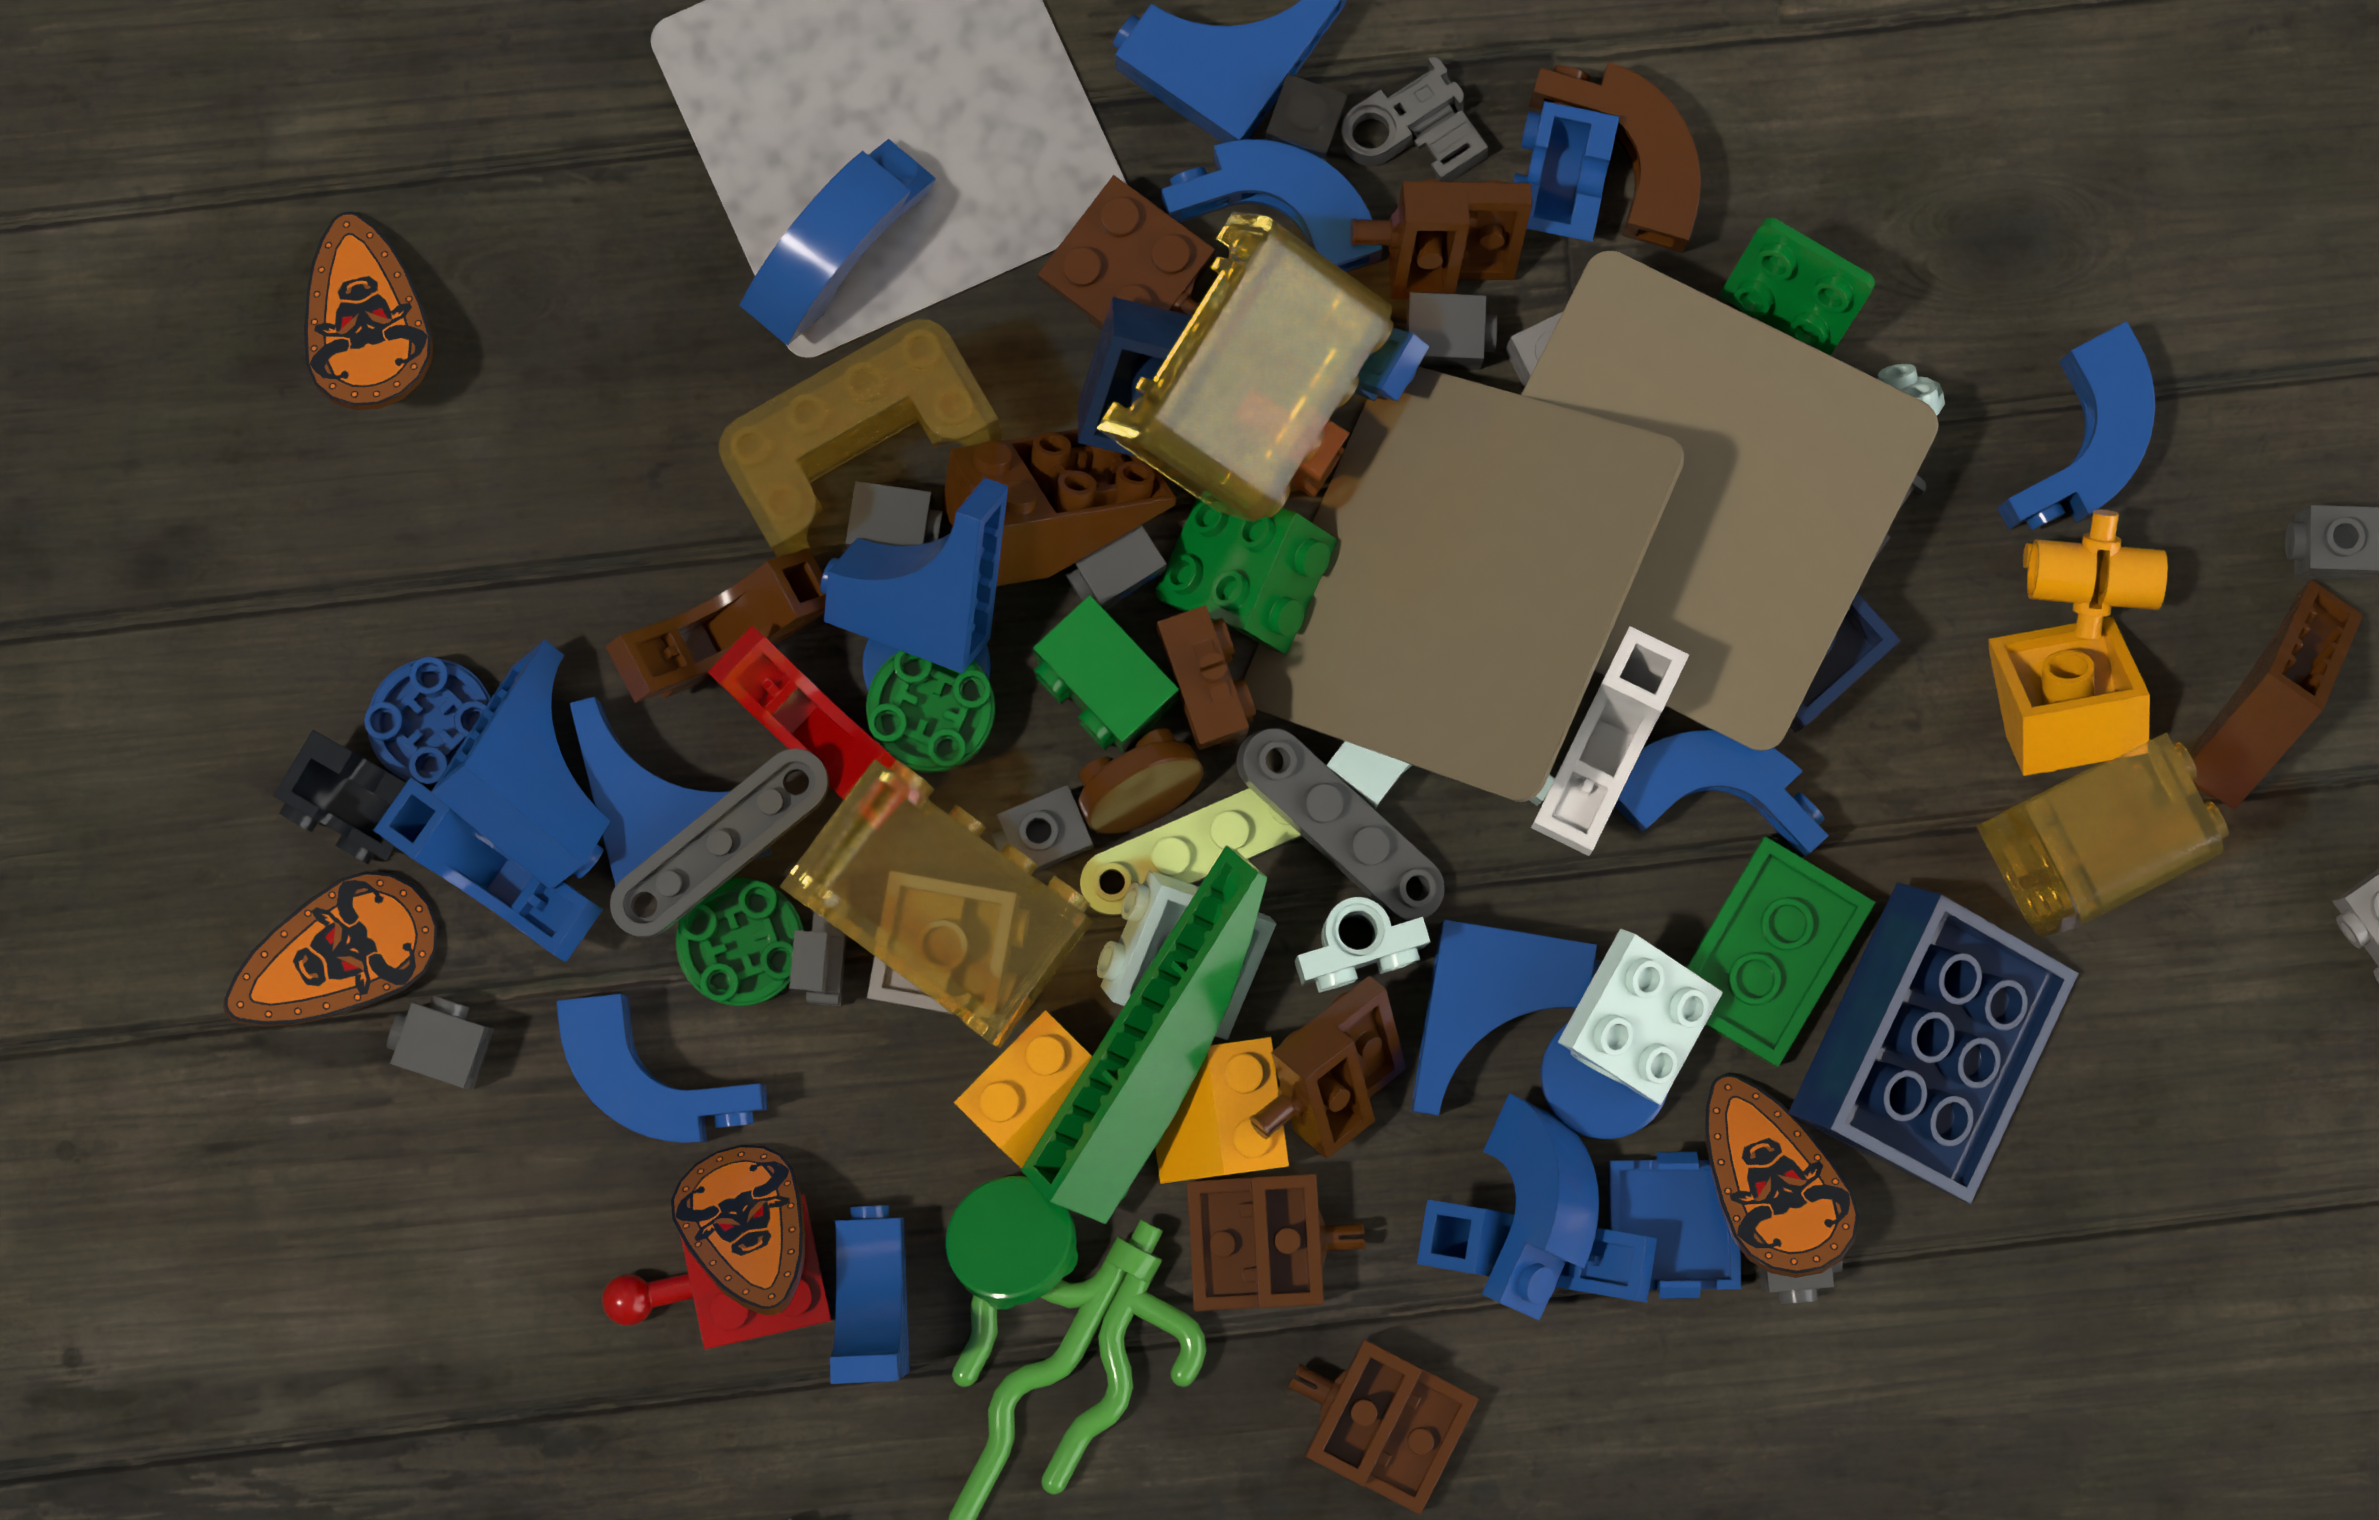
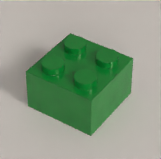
[1033,595,1179,754]

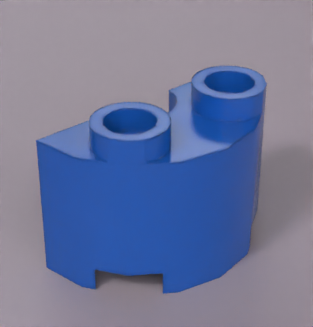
[1513,101,1619,242]

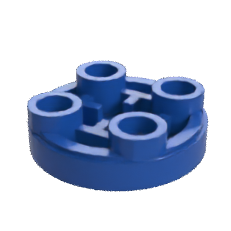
[364,657,492,787]
[1539,1022,1668,1139]

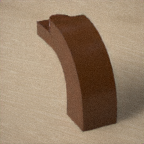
[1529,61,1701,253]
[605,548,826,703]

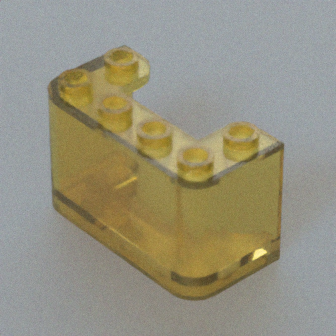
[1097,212,1393,522]
[719,319,1003,558]
[1977,732,2229,937]
[780,759,1093,1048]

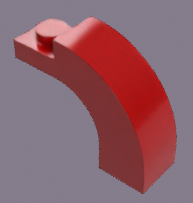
[708,625,920,830]

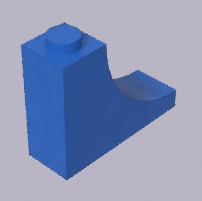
[1112,0,1347,143]
[820,478,1008,674]
[431,639,610,890]
[570,697,772,886]
[1410,920,1602,1116]
[830,1205,910,1384]

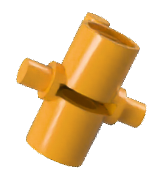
[2023,509,2168,640]

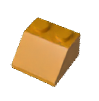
[1988,616,2150,776]
[954,1010,1092,1168]
[1155,1037,1289,1184]

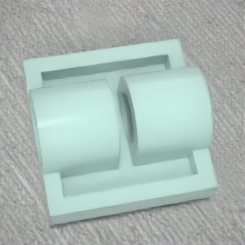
[1294,897,1430,993]
[1558,929,1723,1105]

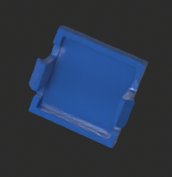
[1608,1152,1741,1299]

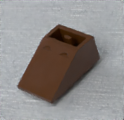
[942,429,1176,586]

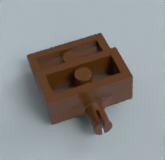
[1037,174,1221,330]
[1350,179,1532,299]
[1156,605,1256,751]
[1249,976,1406,1159]
[1187,1174,1365,1311]
[1288,1338,1479,1515]

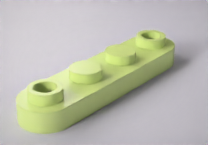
[1080,788,1302,916]

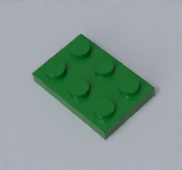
[1686,836,1876,1068]

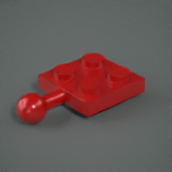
[602,1195,831,1350]

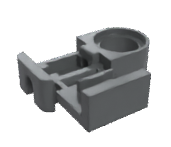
[1342,57,1488,182]
[789,876,852,1007]

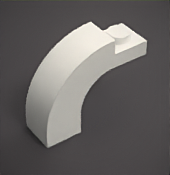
[1531,626,1689,856]

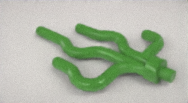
[948,1219,1206,1520]

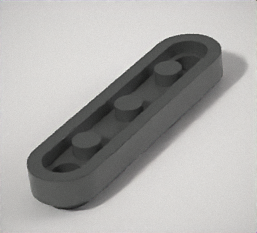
[1237,729,1445,920]
[610,749,829,938]

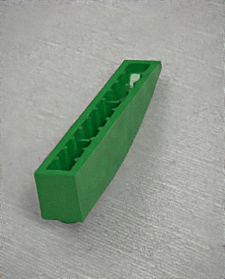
[1021,845,1267,1224]

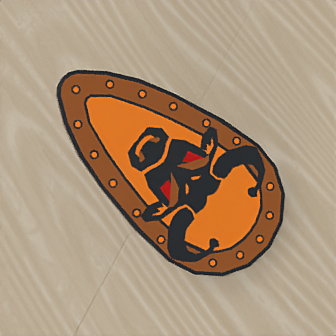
[304,212,433,410]
[223,871,438,1027]
[1705,1074,1859,1278]
[671,1145,805,1315]

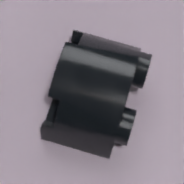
[273,730,406,865]

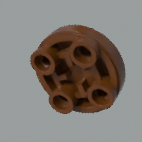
[1078,728,1203,834]

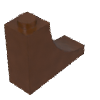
[2182,579,2363,810]

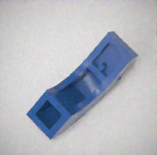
[1482,1093,1599,1321]

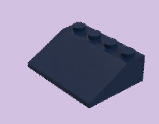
[1788,882,2079,1204]

